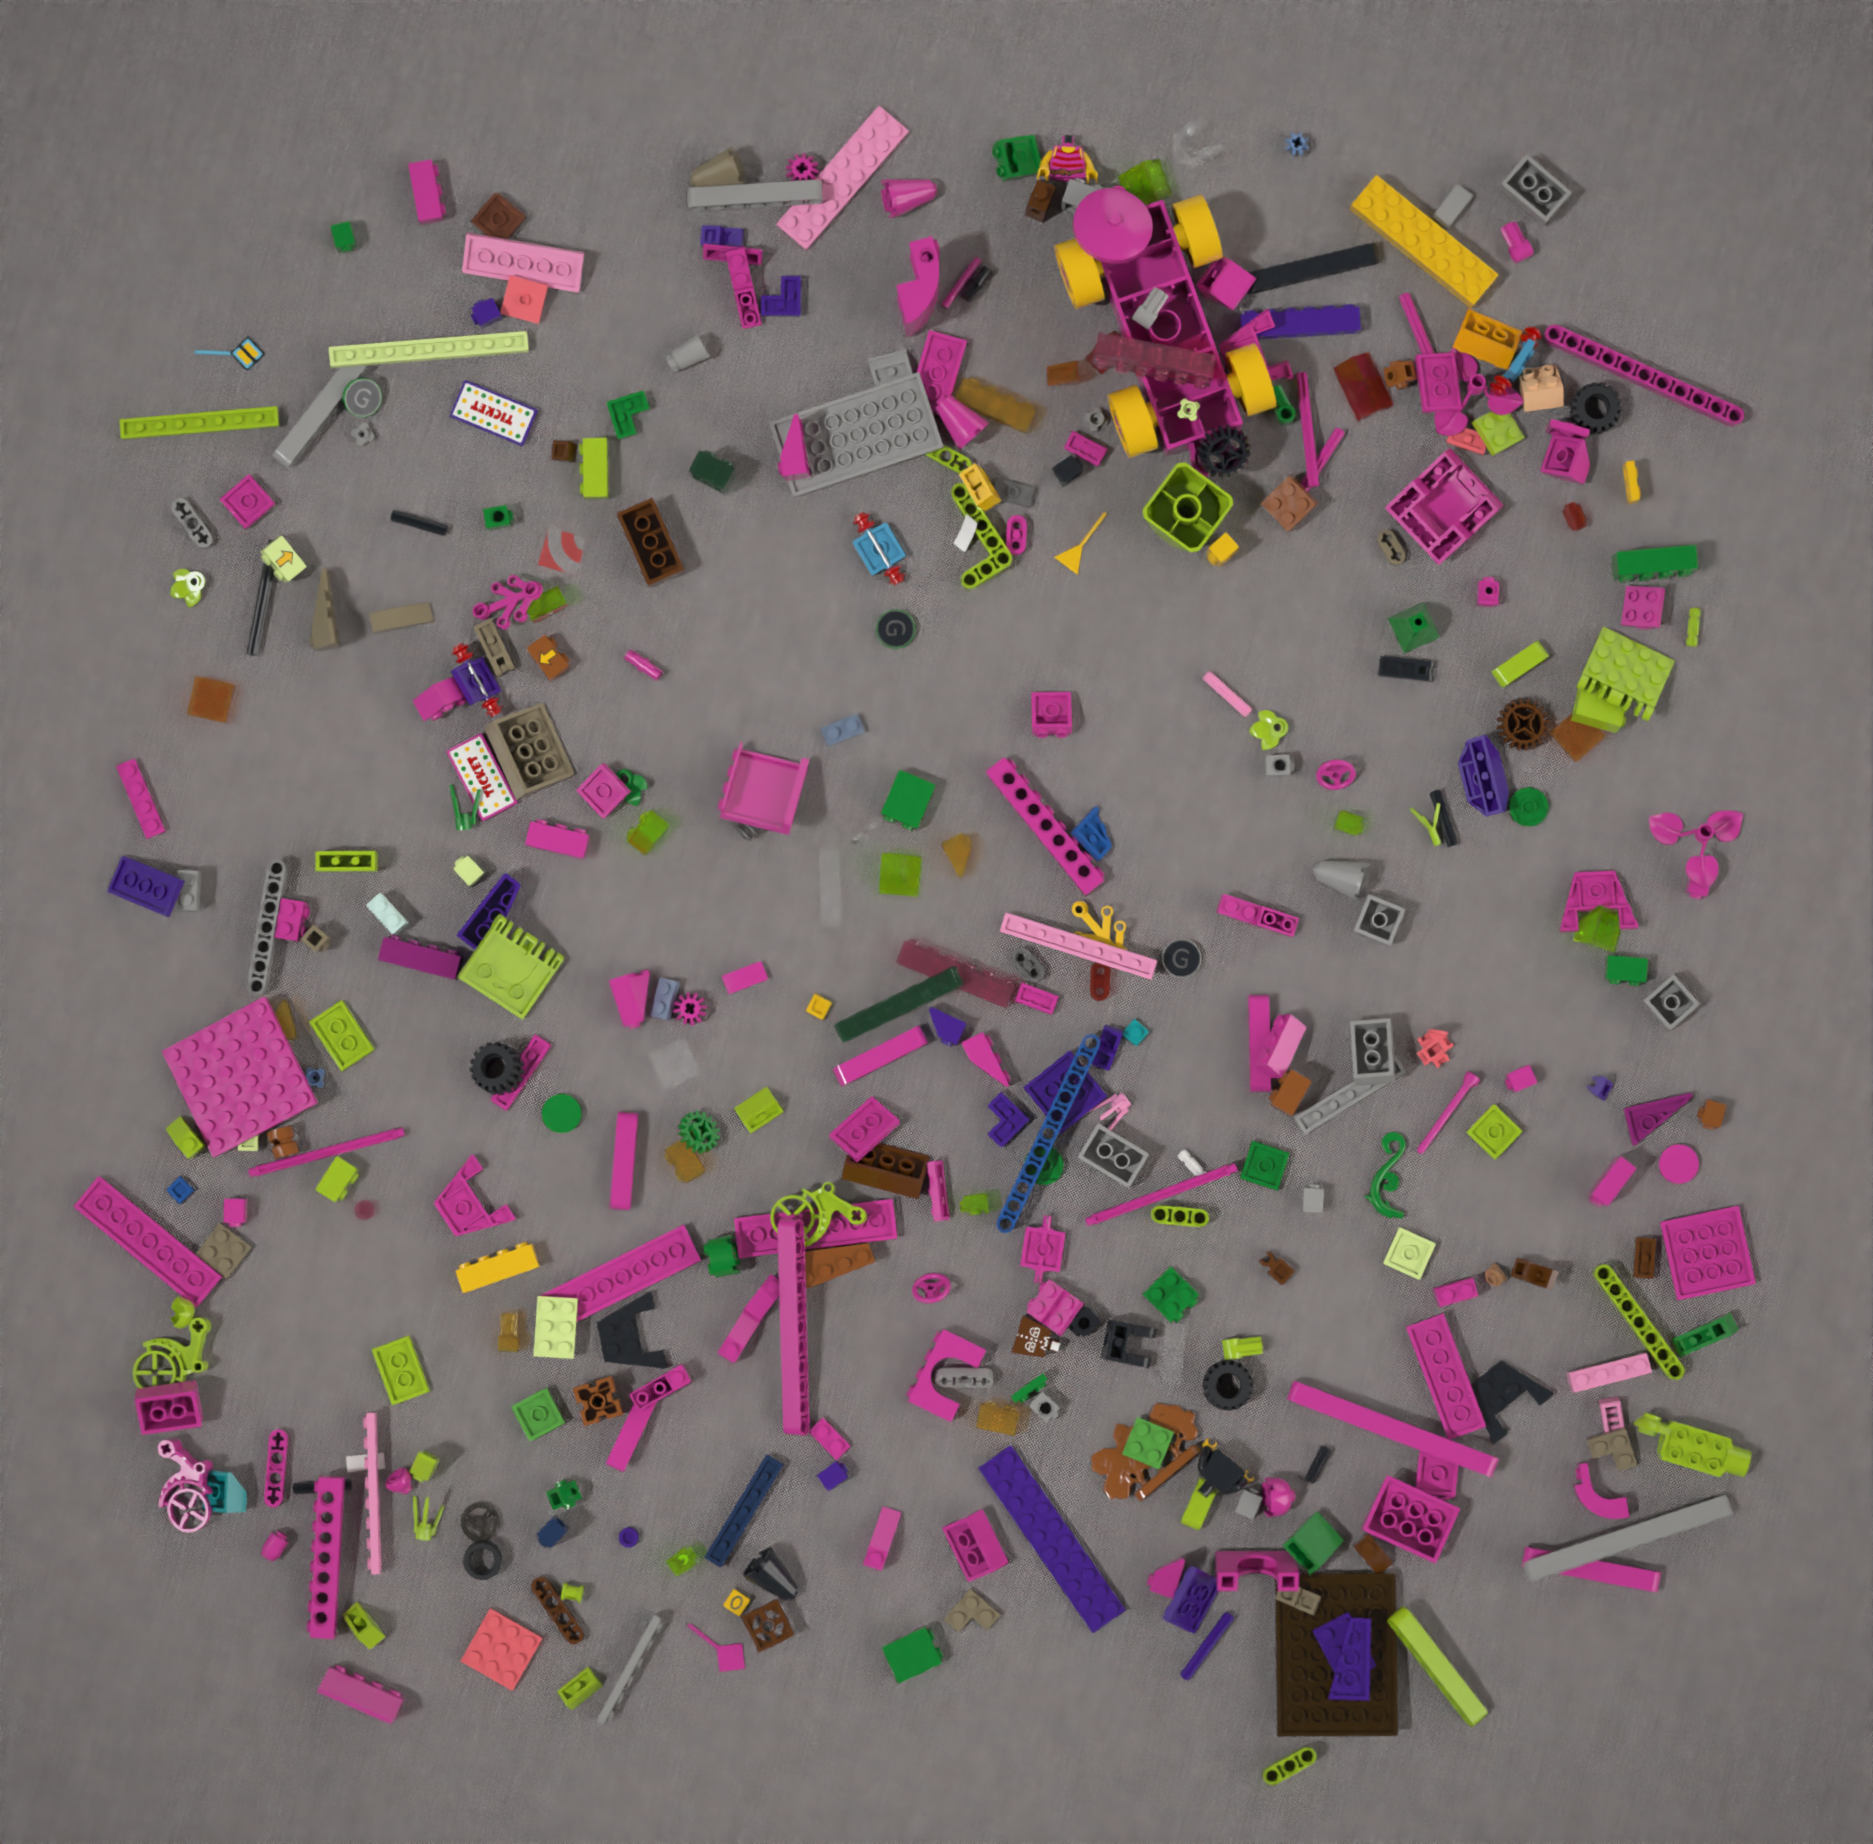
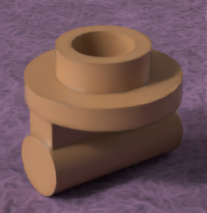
[1485,1263,1508,1287]

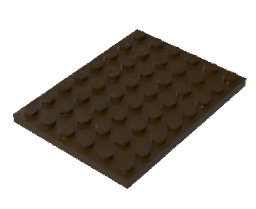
[1275,1574,1398,1737]

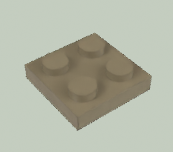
[195,1223,252,1279]

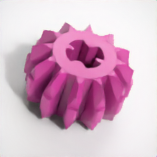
[785,153,819,181]
[673,992,707,1026]

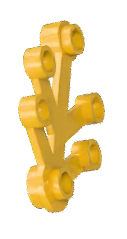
[1072,901,1127,950]

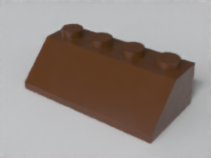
[841,1143,930,1199]

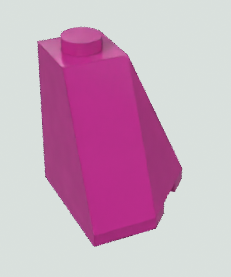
[609,969,650,1030]

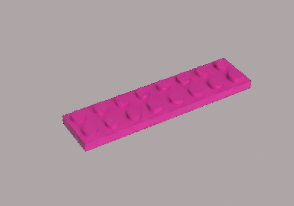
[73,1176,222,1308]
[734,1199,897,1258]
[540,1225,701,1322]

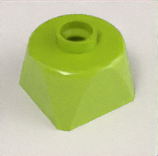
[1143,462,1233,552]

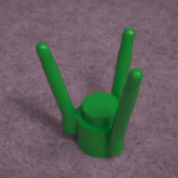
[450,784,481,830]

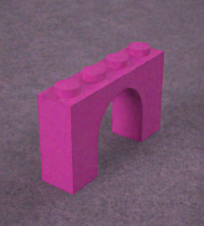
[906,1329,986,1422]
[1215,1551,1299,1591]

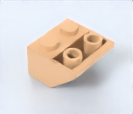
[1517,364,1564,412]

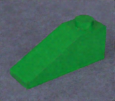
[1672,1312,1739,1357]

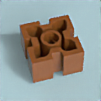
[572,1376,624,1427]

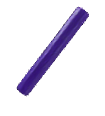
[1180,1612,1234,1681]

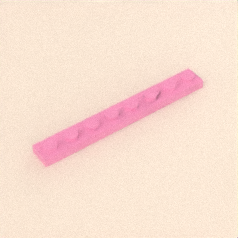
[1000,912,1158,979]
[363,1412,382,1574]

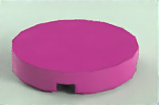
[1658,1144,1699,1184]

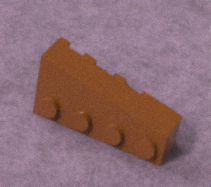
[805,1243,876,1289]

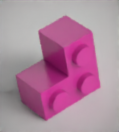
[413,677,468,721]

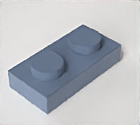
[820,714,865,747]
[650,978,680,1021]

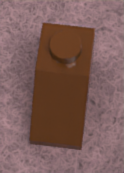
[1352,1533,1393,1574]

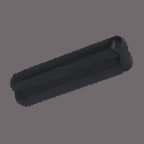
[1305,1446,1331,1484]

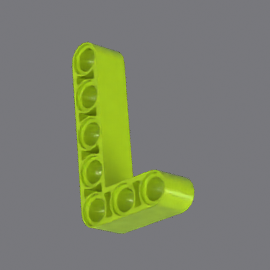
[951,483,1012,591]

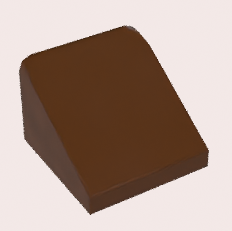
[551,440,577,463]

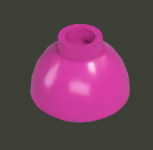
[385,1468,412,1495]

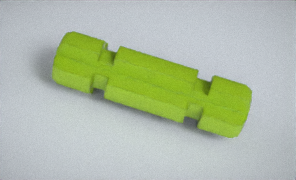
[1686,608,1701,647]

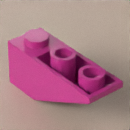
[961,1032,1011,1087]
[629,1364,692,1411]

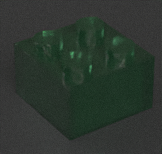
[688,450,736,495]

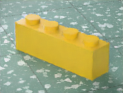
[455,1242,540,1293]

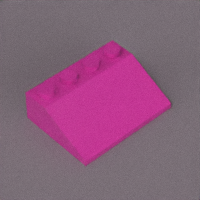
[1360,1475,1460,1564]

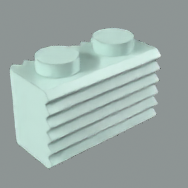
[367,893,409,935]

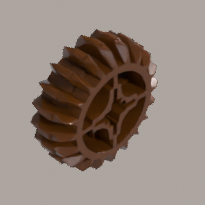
[1496,698,1550,751]

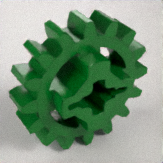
[678,1110,720,1154]

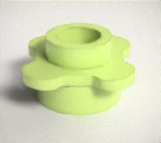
[1178,399,1200,421]

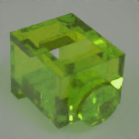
[959,1193,989,1216]

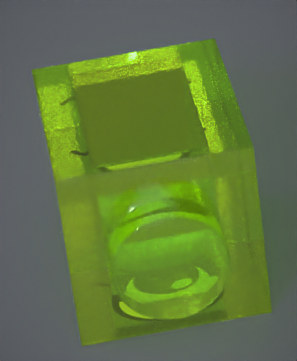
[1333,810,1365,837]
[665,1546,698,1577]

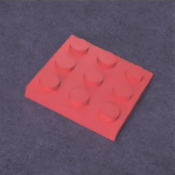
[461,1608,543,1691]

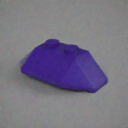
[1458,735,1509,817]

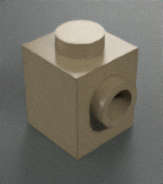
[300,924,331,954]

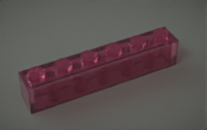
[896,939,1015,1009]

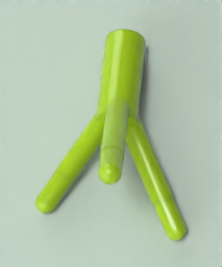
[1410,803,1441,846]

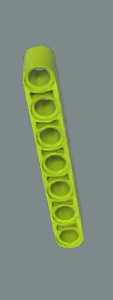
[1593,1264,1684,1380]
[1387,1606,1488,1727]

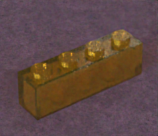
[955,377,1036,434]

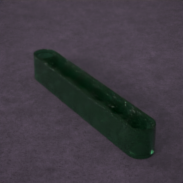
[834,966,964,1043]

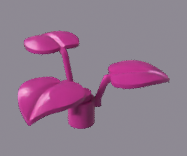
[1434,348,1524,436]
[1649,811,1743,888]

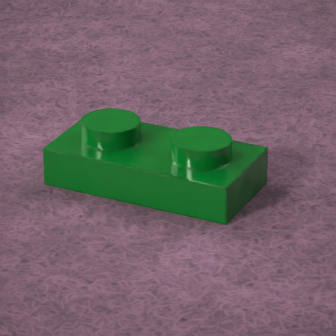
[1011,1372,1048,1403]

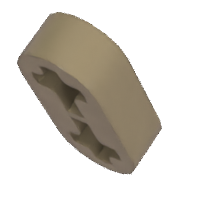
[1377,530,1405,566]

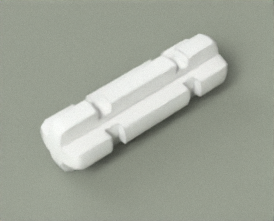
[1177,1149,1207,1176]

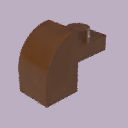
[1510,1258,1559,1290]

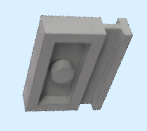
[868,349,912,387]

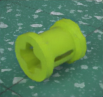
[561,1582,584,1603]

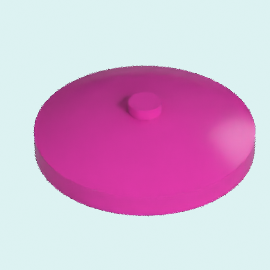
[1073,188,1153,264]

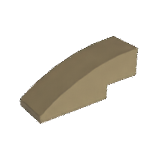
[369,602,434,634]

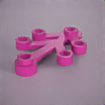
[473,575,543,630]

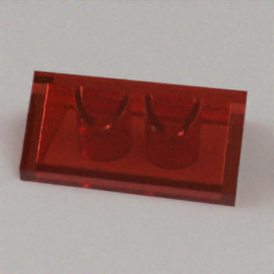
[1333,352,1394,422]

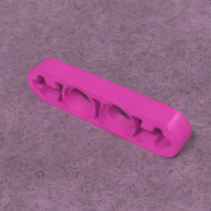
[264,1429,288,1508]

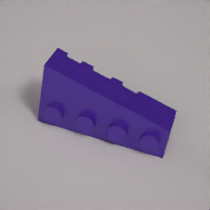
[456,872,521,950]

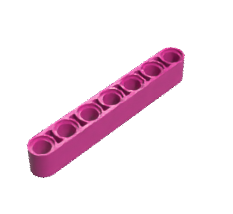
[1522,1547,1661,1592]

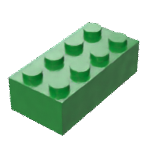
[1611,545,1698,583]

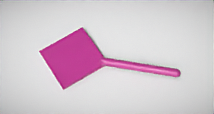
[688,1623,745,1672]

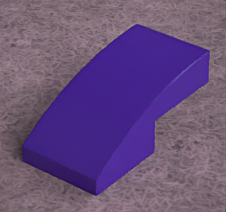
[700,225,744,247]
[1091,1024,1124,1071]

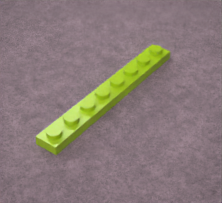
[119,406,280,440]

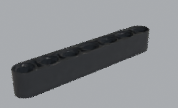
[1248,243,1380,295]

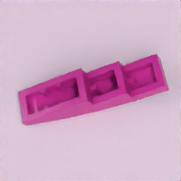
[606,1402,657,1473]

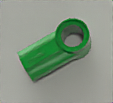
[1273,384,1295,426]

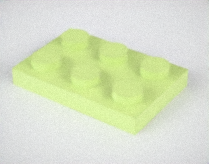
[534,1296,578,1359]

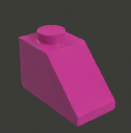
[744,1274,779,1321]

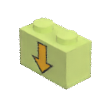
[260,536,307,583]

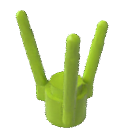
[413,1496,444,1541]

